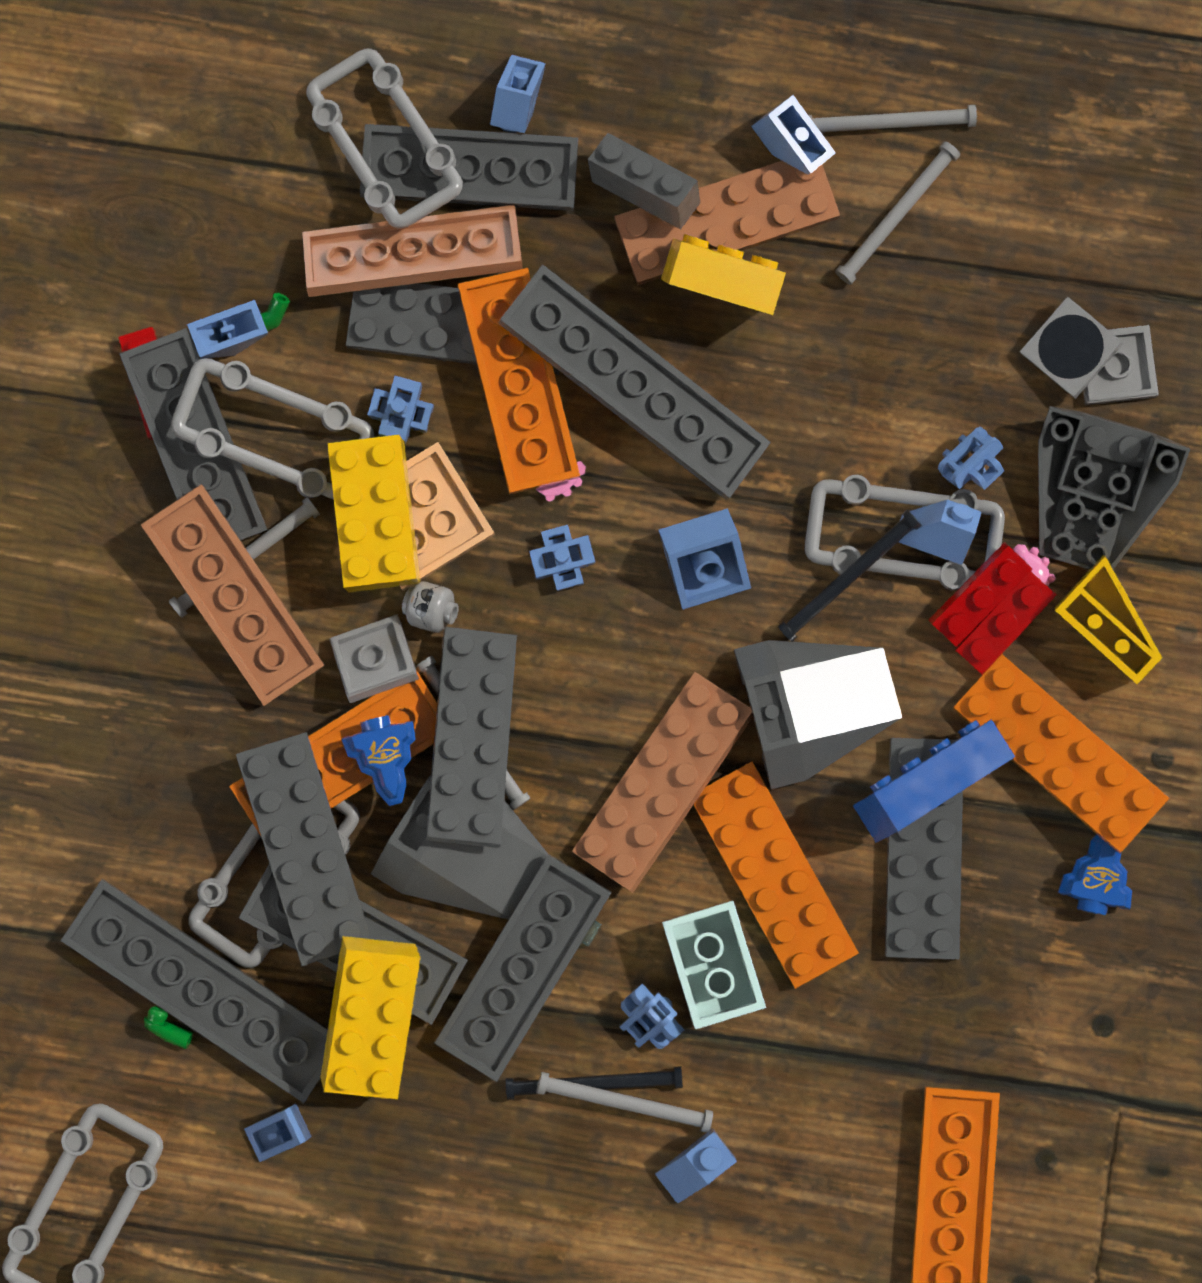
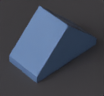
[187,300,268,359]
[244,1104,312,1162]

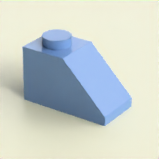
[490,55,546,134]
[751,95,836,175]
[899,500,981,565]
[655,1128,737,1203]

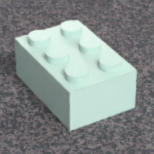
[662,901,766,1030]

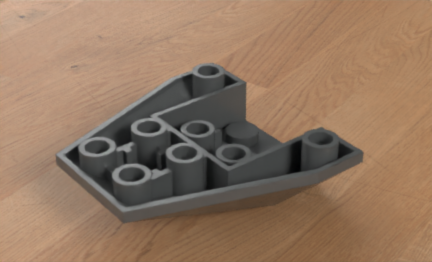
[1038,406,1190,570]
[734,640,902,790]
[371,775,549,920]

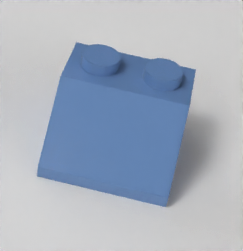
[659,508,751,609]

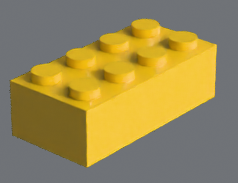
[327,434,420,592]
[320,936,421,1099]

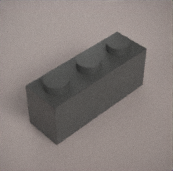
[588,133,700,230]

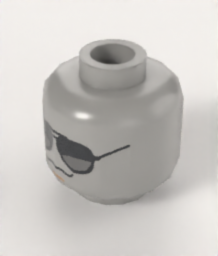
[402,581,459,633]

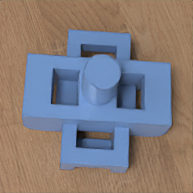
[367,376,434,443]
[938,427,1004,490]
[529,525,595,591]
[620,983,684,1049]

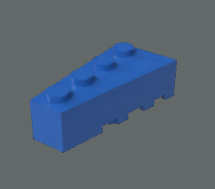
[853,719,1015,843]

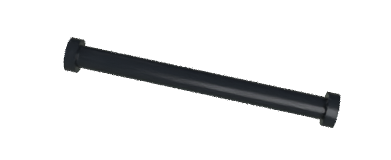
[778,509,922,642]
[506,1066,683,1100]

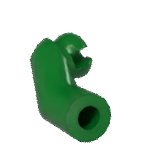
[261,293,290,331]
[144,1006,194,1049]

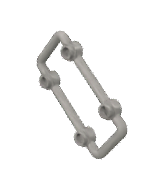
[306,49,463,229]
[171,358,374,500]
[805,475,1005,590]
[188,799,359,968]
[2,1103,163,1283]

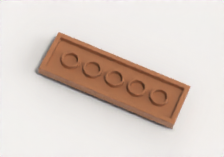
[614,161,840,286]
[302,205,523,297]
[141,484,324,706]
[572,672,753,893]

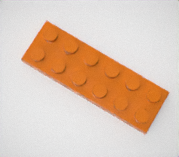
[458,268,580,495]
[953,654,1170,854]
[229,670,437,836]
[693,761,859,989]
[911,1086,1000,1283]

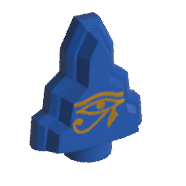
[341,715,416,806]
[1058,834,1132,916]

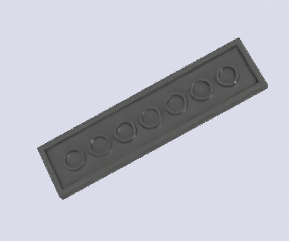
[498,264,771,500]
[61,879,328,1103]

